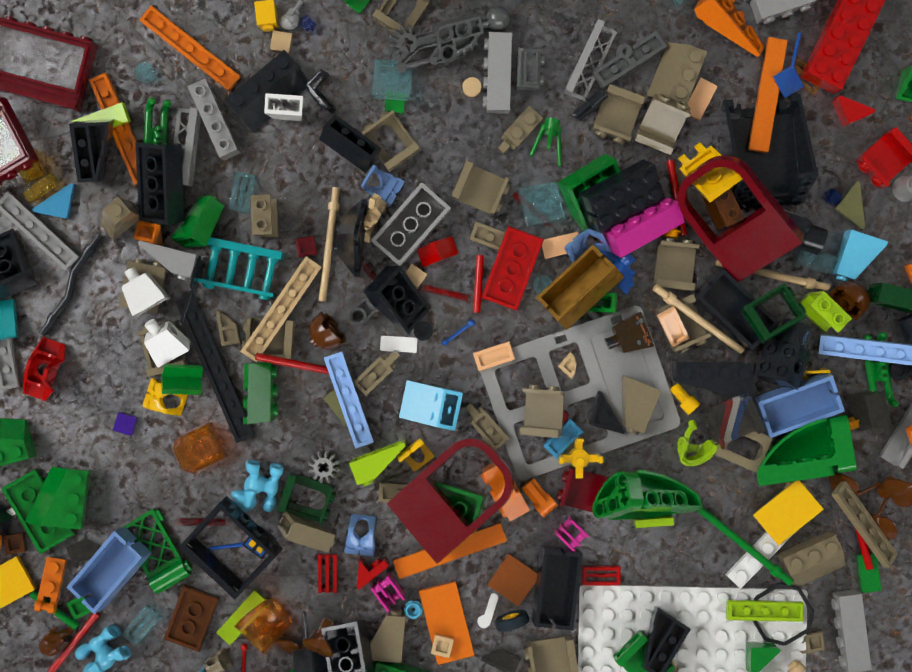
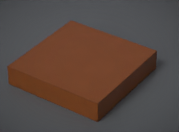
[487,553,537,607]

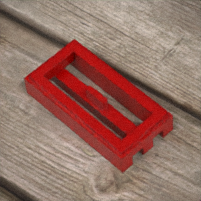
[318,554,338,593]
[582,565,621,586]

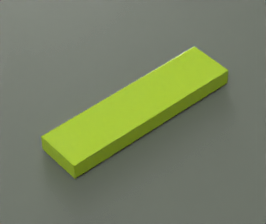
[726,599,804,622]

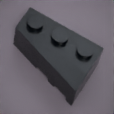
[640,606,691,672]

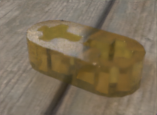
[23,174,59,203]

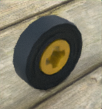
[494,610,529,632]

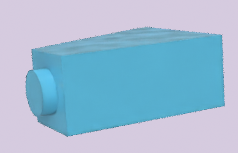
[831,229,888,282]

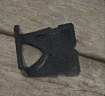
[306,69,336,113]

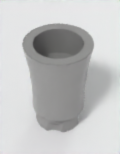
[892,175,912,202]

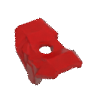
[23,337,66,402]

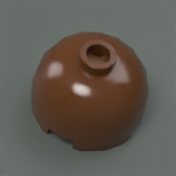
[829,281,870,320]
[309,311,347,350]

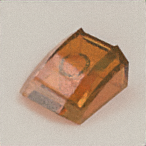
[173,422,228,473]
[234,598,291,654]

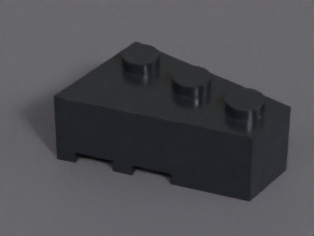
[69,119,114,183]

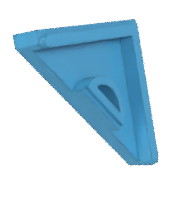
[32,183,75,219]

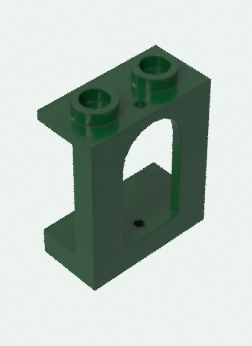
[277,472,337,525]

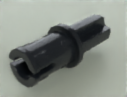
[573,88,608,121]

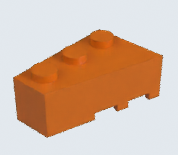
[481,462,530,521]

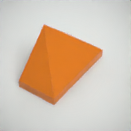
[134,220,163,246]

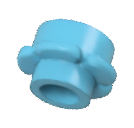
[404,600,423,619]

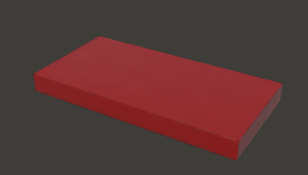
[481,226,544,311]

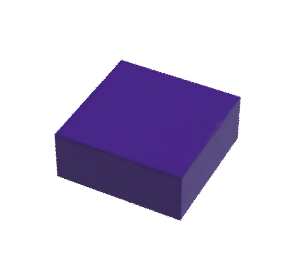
[113,412,138,436]

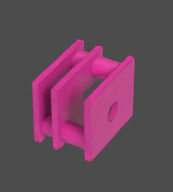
[554,515,589,552]
[371,571,406,612]

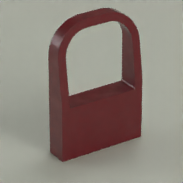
[678,155,804,282]
[387,438,514,564]

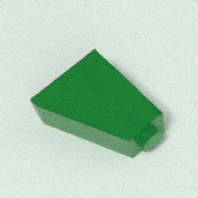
[171,195,224,248]

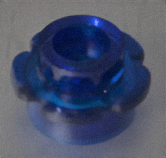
[300,14,317,32]
[824,188,843,205]

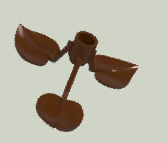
[828,472,912,541]
[274,619,336,663]

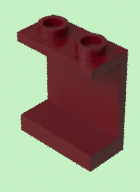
[556,466,610,513]

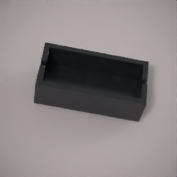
[578,159,665,233]
[694,269,780,351]
[531,545,583,630]

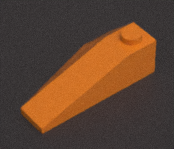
[694,0,764,57]

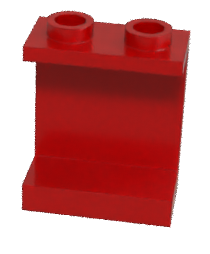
[855,127,912,189]

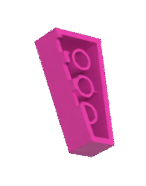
[599,197,685,258]

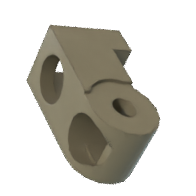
[204,648,233,672]

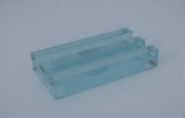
[228,171,256,213]
[121,604,162,647]

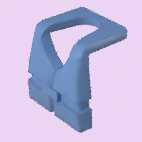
[361,165,405,207]
[565,229,611,263]
[344,514,376,556]

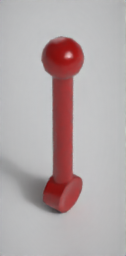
[241,643,248,672]

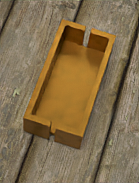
[536,245,624,330]

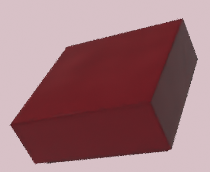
[295,235,318,258]

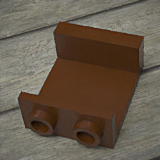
[700,188,745,231]

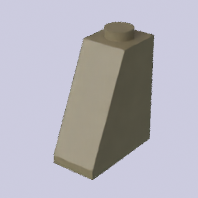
[101,197,139,240]
[622,375,661,435]
[277,511,335,553]
[369,609,406,663]

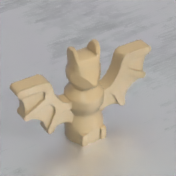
[364,193,387,243]

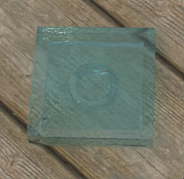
[371,59,413,101]
[518,181,565,227]

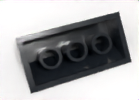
[225,50,312,133]
[135,142,184,225]
[321,619,374,672]

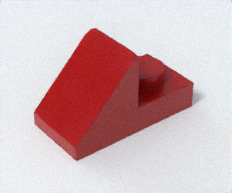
[357,556,390,590]

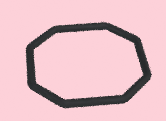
[753,582,814,646]

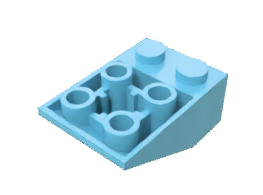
[399,380,463,431]

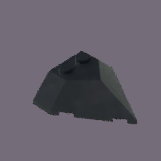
[335,199,368,278]

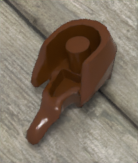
[39,626,74,657]

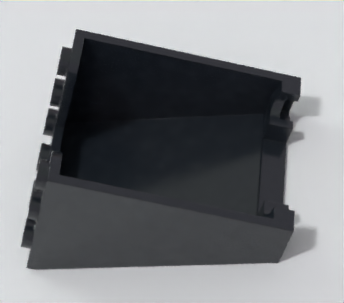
[719,94,818,210]

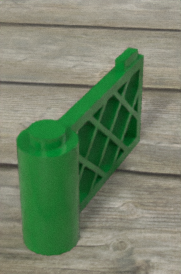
[121,508,193,594]

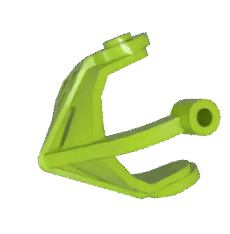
[677,420,718,466]

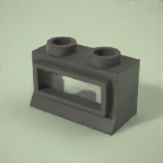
[516,47,545,91]

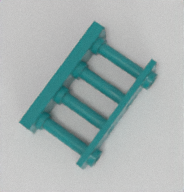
[197,237,285,301]

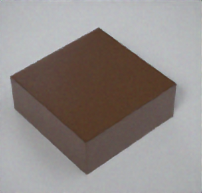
[3,532,28,555]

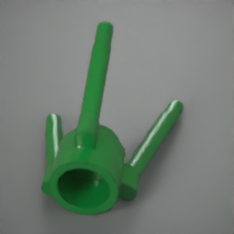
[530,118,562,167]

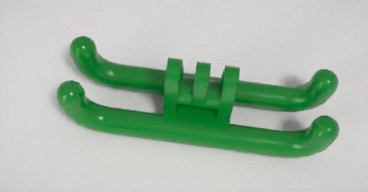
[143,97,171,142]
[863,332,899,410]

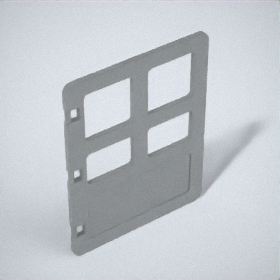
[480,306,680,480]

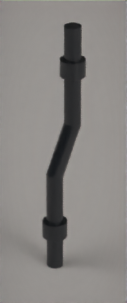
[39,233,104,336]

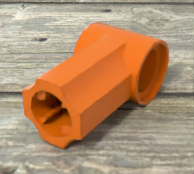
[521,478,558,518]

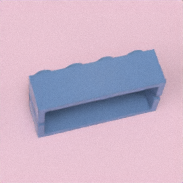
[753,373,845,438]
[67,527,152,614]

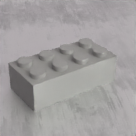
[371,182,451,267]

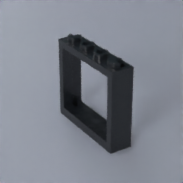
[179,496,283,600]

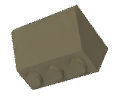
[646,42,707,103]
[777,531,845,587]

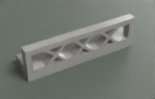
[564,19,617,102]
[174,107,201,187]
[879,403,912,469]

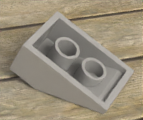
[138,241,205,281]

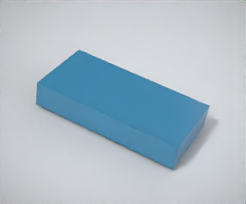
[543,418,583,459]

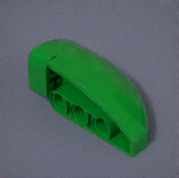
[756,415,857,486]
[592,470,703,520]

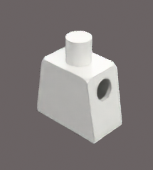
[264,93,303,121]
[122,267,169,316]
[144,319,191,367]

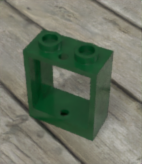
[741,283,806,344]
[867,283,912,313]

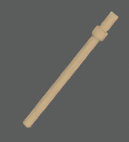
[318,187,340,302]
[716,260,830,291]
[653,284,745,354]

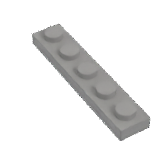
[0,191,80,271]

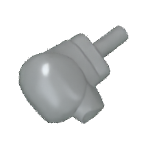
[279,0,303,30]

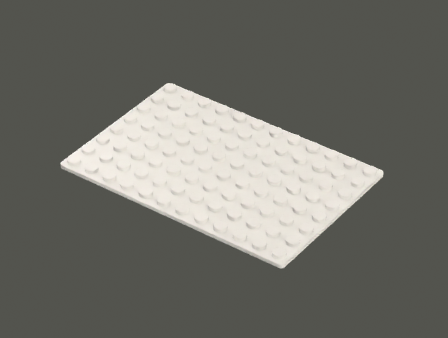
[577,584,808,672]

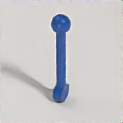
[442,319,475,346]

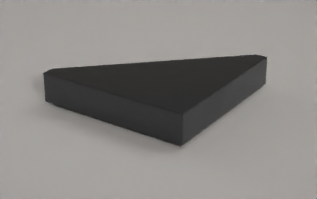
[589,391,625,434]

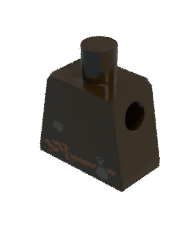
[604,312,654,353]

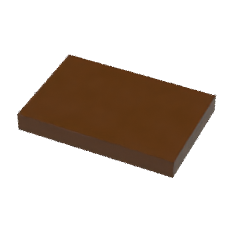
[164,584,220,652]

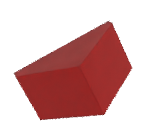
[832,95,876,127]
[417,236,459,268]

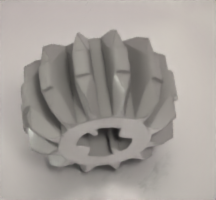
[308,450,341,483]

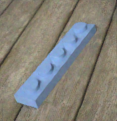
[818,334,912,365]
[324,351,374,449]

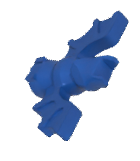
[599,249,636,295]

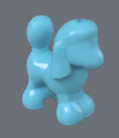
[231,459,284,513]
[75,625,132,672]

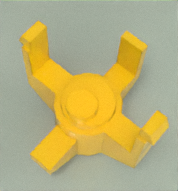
[559,437,604,478]

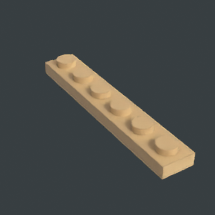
[240,256,322,363]

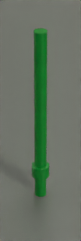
[697,506,794,586]

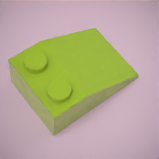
[349,439,407,486]

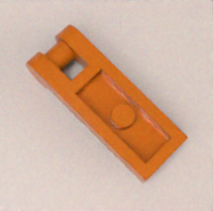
[34,557,68,614]

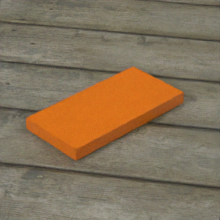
[419,581,475,665]

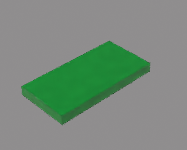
[1,468,76,554]

